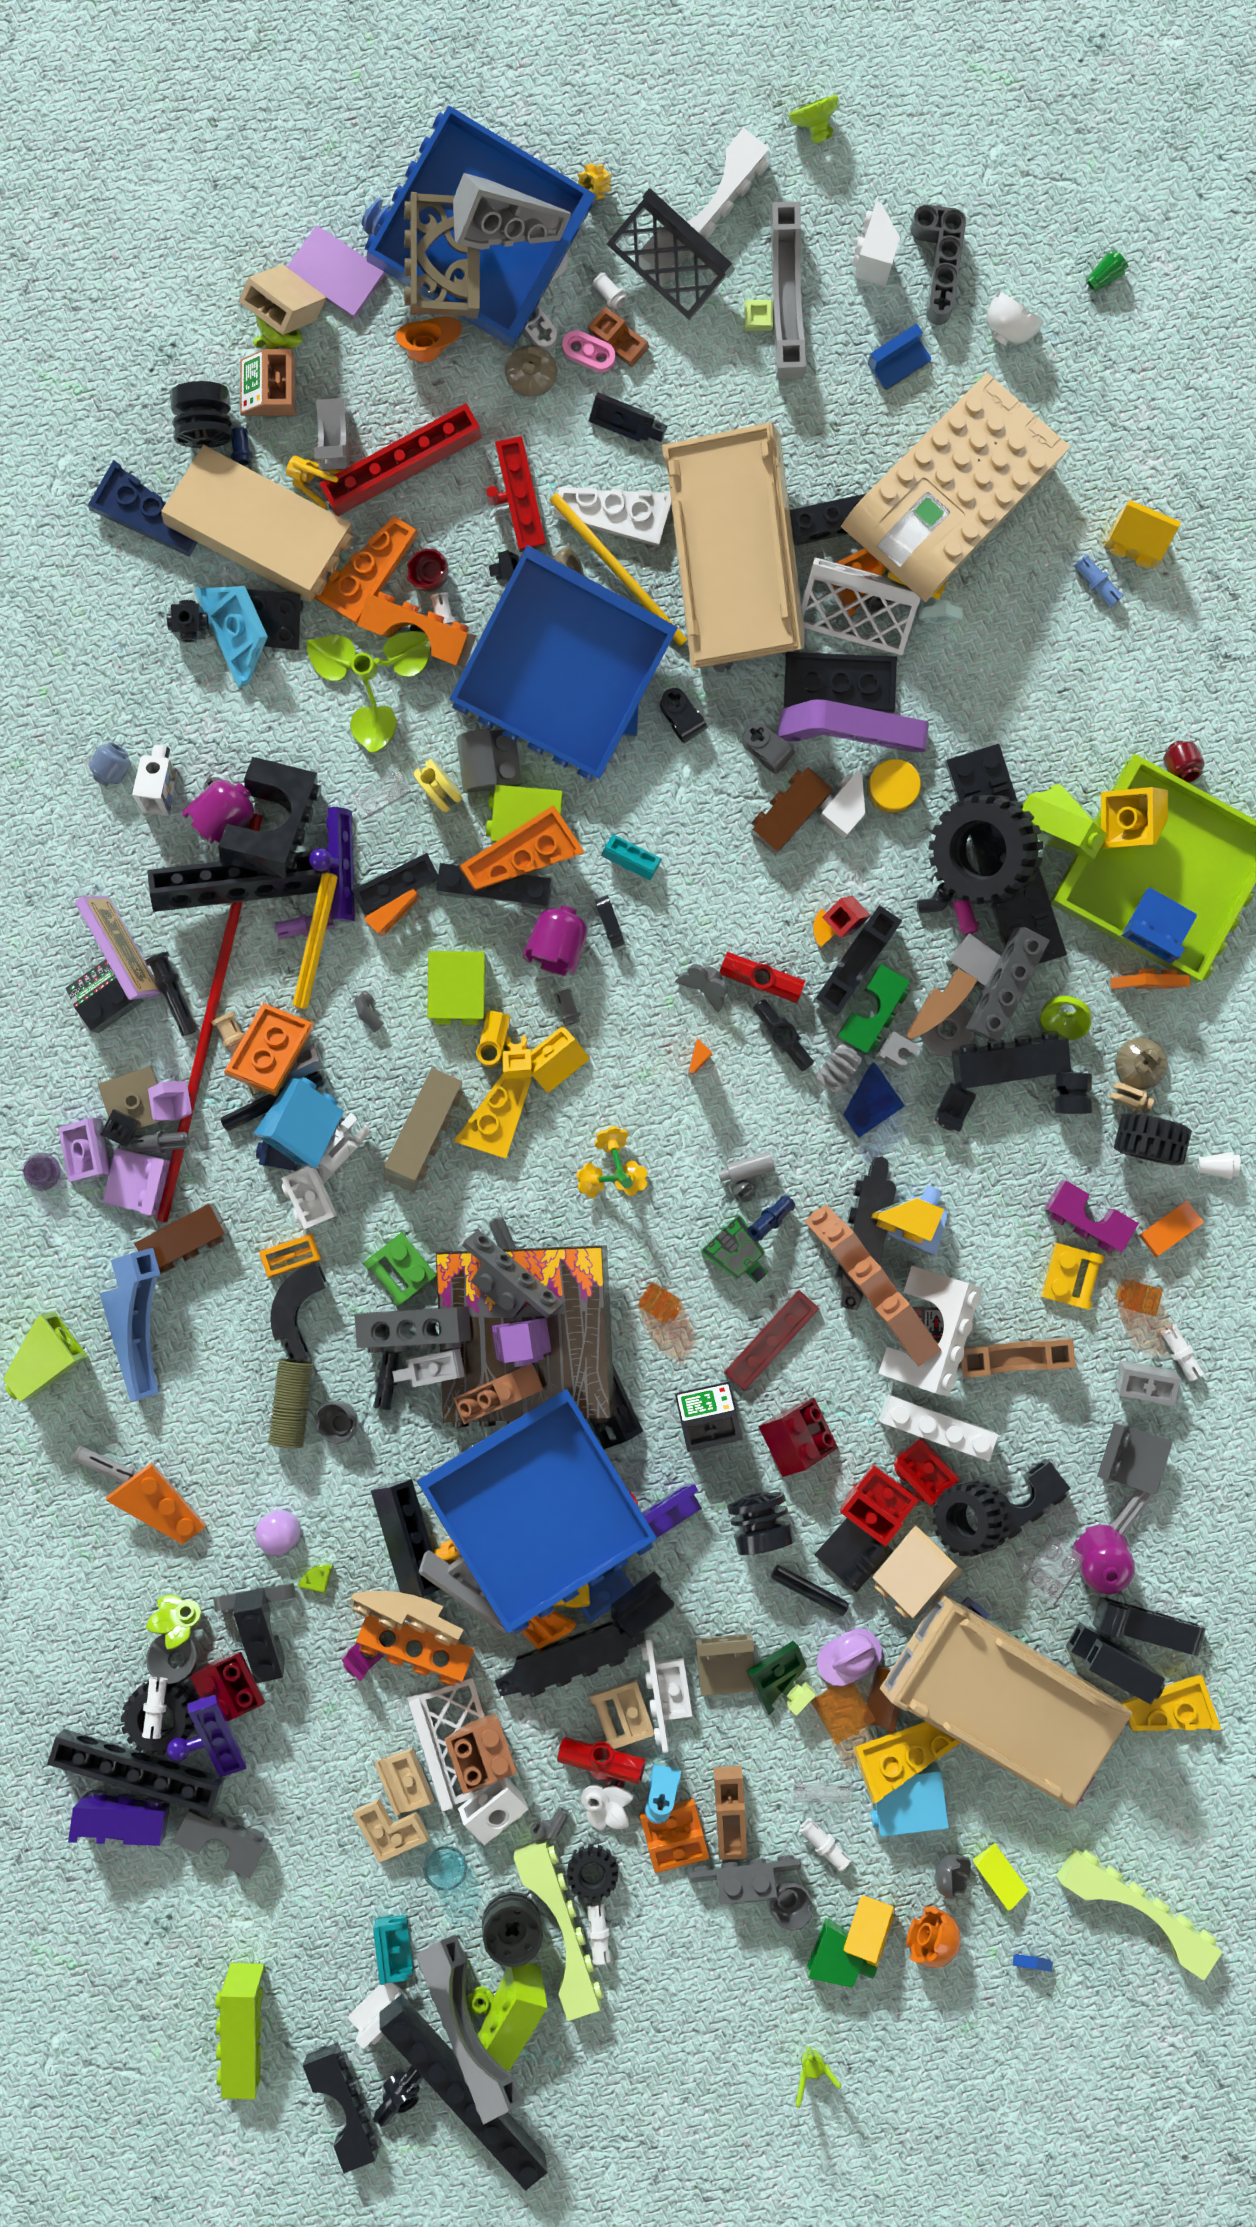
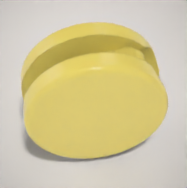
[413,759,463,813]

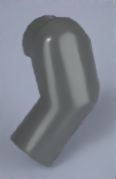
[354,991,384,1032]
[530,1807,570,1841]

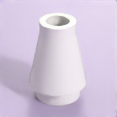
[1198,1152,1240,1180]

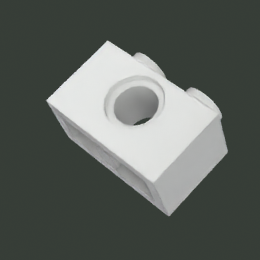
[458,1778,528,1845]

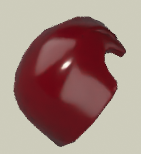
[406,548,449,592]

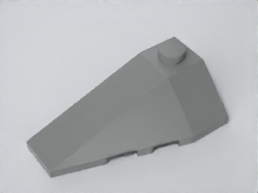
[453,173,571,250]

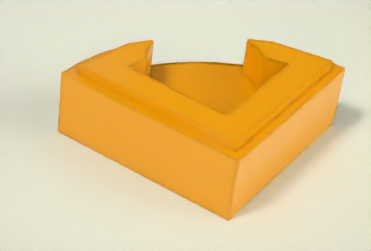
[813,908,836,948]

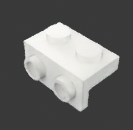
[348,1982,408,2049]

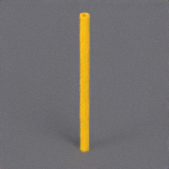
[549,493,688,647]

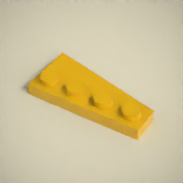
[853,1721,961,1804]

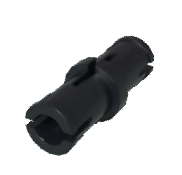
[373,1351,400,1410]

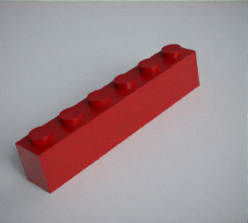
[319,403,482,516]

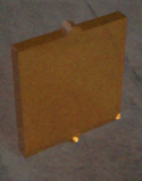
[811,1682,876,1745]

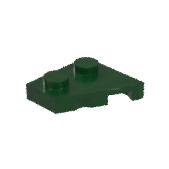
[746,1641,807,1715]

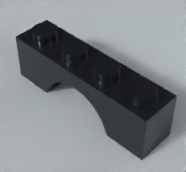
[436,863,552,910]
[813,905,902,1016]
[303,2042,381,2174]

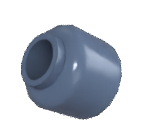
[88,742,131,786]

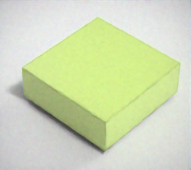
[745,300,773,331]

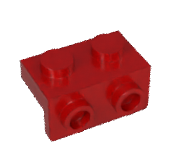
[893,1437,959,1506]

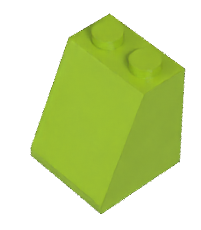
[3,1312,88,1402]

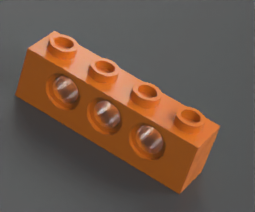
[356,1615,474,1687]

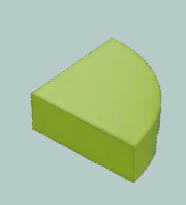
[298,1564,333,1594]

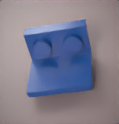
[1121,888,1197,964]

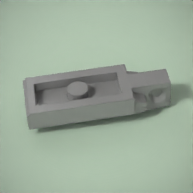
[392,1349,465,1387]

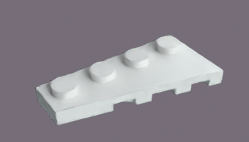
[552,487,672,547]

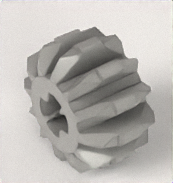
[816,1044,862,1093]

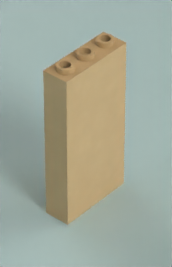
[161,445,354,602]

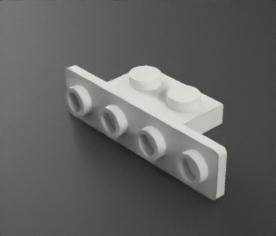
[641,1634,692,1753]

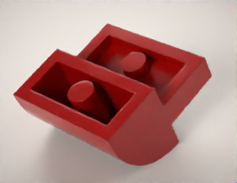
[840,1464,919,1547]

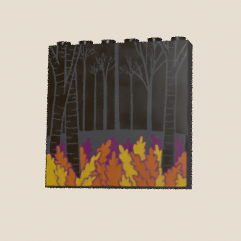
[436,1245,615,1427]

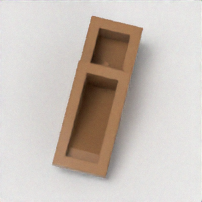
[905,969,978,1041]
[713,1765,747,1860]

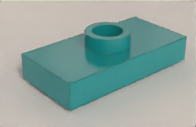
[601,834,662,881]

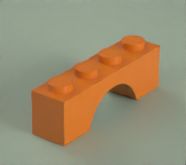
[357,591,477,667]

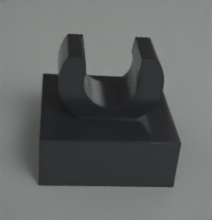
[489,550,519,583]
[101,1109,140,1147]

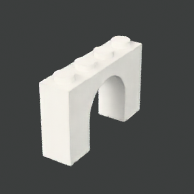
[879,1266,982,1396]

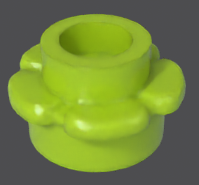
[467,1986,494,2015]

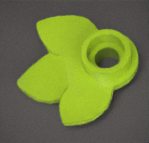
[146,1594,202,1650]

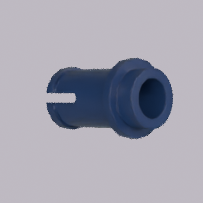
[231,427,253,466]

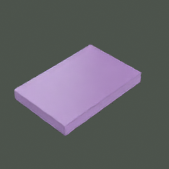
[287,225,386,319]

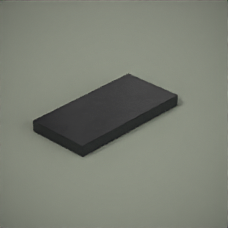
[783,652,897,714]

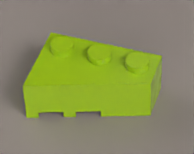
[477,1963,548,2071]

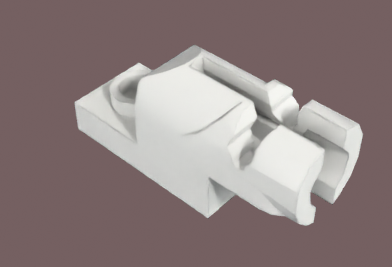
[299,1113,372,1184]

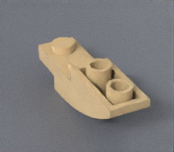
[350,1591,464,1646]

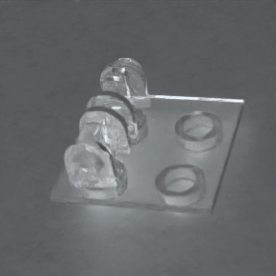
[1016,1533,1085,1606]

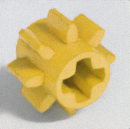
[577,163,612,201]

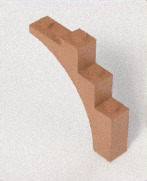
[804,1204,941,1367]

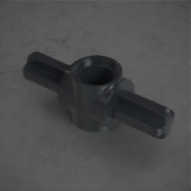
[753,999,814,1072]
[373,2066,423,2127]

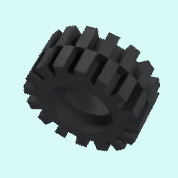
[567,1844,618,1902]

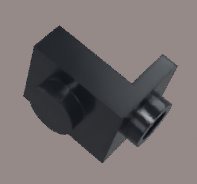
[935,1082,976,1132]

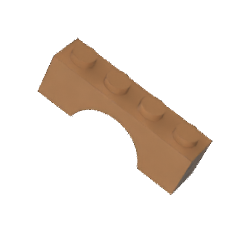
[957,1337,1076,1378]

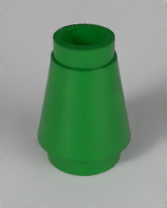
[1085,250,1129,292]

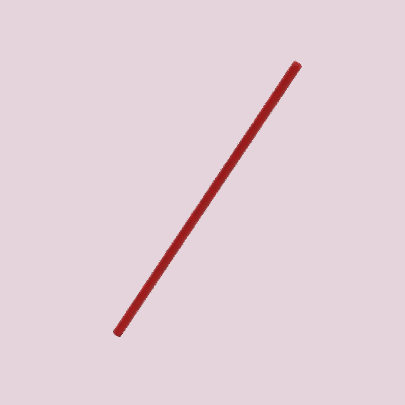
[156,813,263,1222]

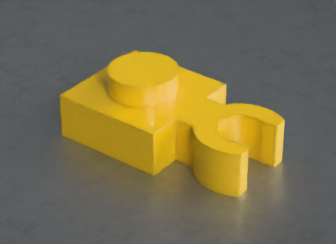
[503,1036,532,1079]

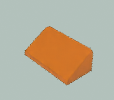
[688,1038,712,1075]

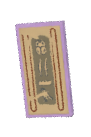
[75,896,162,1000]

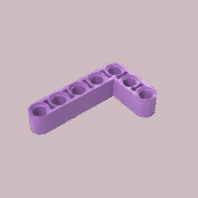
[778,700,929,752]

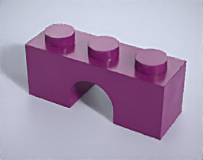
[1044,1180,1139,1254]

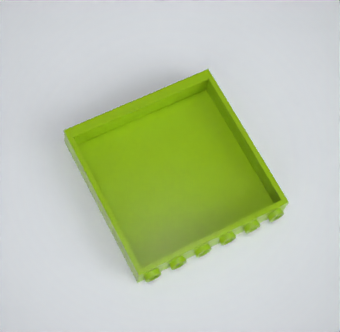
[1050,753,1256,984]

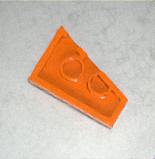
[106,1462,205,1545]

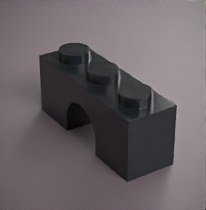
[998,1458,1071,1539]
[233,1588,285,1683]

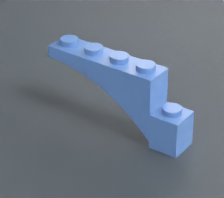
[99,1248,161,1402]

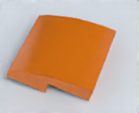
[640,1798,710,1873]

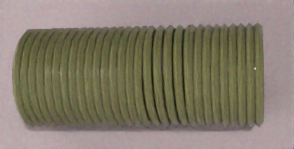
[267,1359,314,1448]

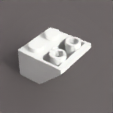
[852,201,900,287]

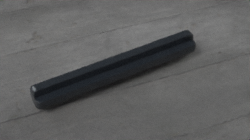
[221,1071,325,1131]

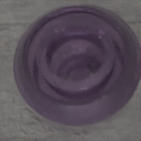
[22,1153,61,1191]

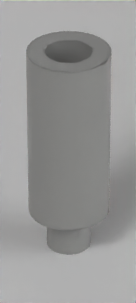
[718,1151,775,1183]

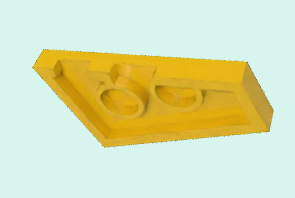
[453,1074,532,1159]
[1121,1674,1222,1731]

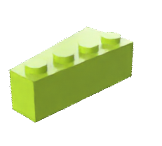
[215,1963,264,2099]

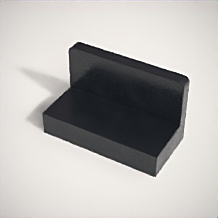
[611,1571,675,1640]

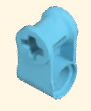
[645,1763,681,1824]

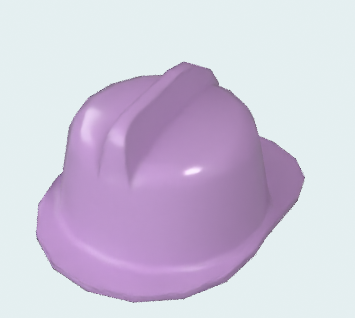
[817,1629,882,1686]

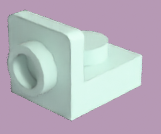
[918,597,963,625]

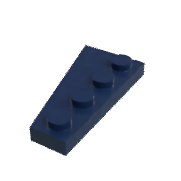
[88,460,198,557]

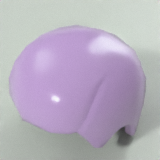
[255,1510,301,1556]

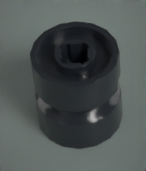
[1055,1073,1092,1114]

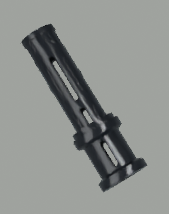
[145,951,198,1037]

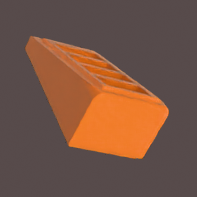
[364,889,420,937]

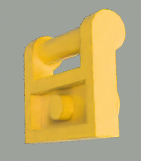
[1041,1243,1105,1310]

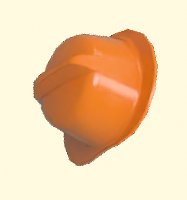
[396,316,462,363]

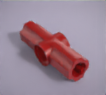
[719,952,805,1004]
[557,1737,646,1785]

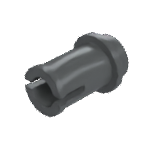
[554,989,581,1026]

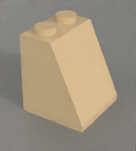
[872,1525,964,1620]

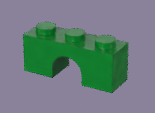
[836,964,910,1055]

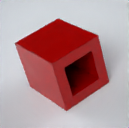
[822,895,871,938]

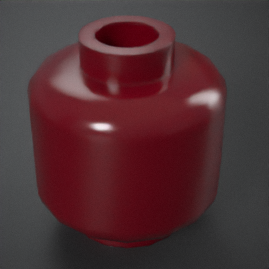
[1163,740,1205,783]

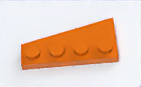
[314,516,419,625]
[459,805,585,891]

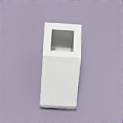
[819,770,865,839]

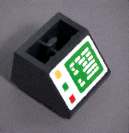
[675,1381,743,1452]

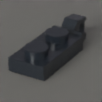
[588,392,668,442]

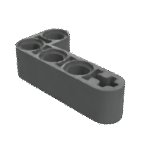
[910,205,966,325]

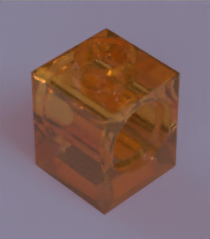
[1115,1279,1163,1317]
[637,1281,682,1324]

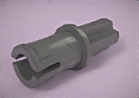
[132,1131,190,1154]

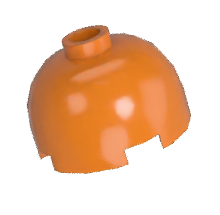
[906,1906,961,1969]

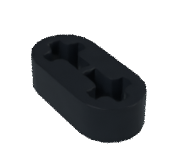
[594,895,625,949]

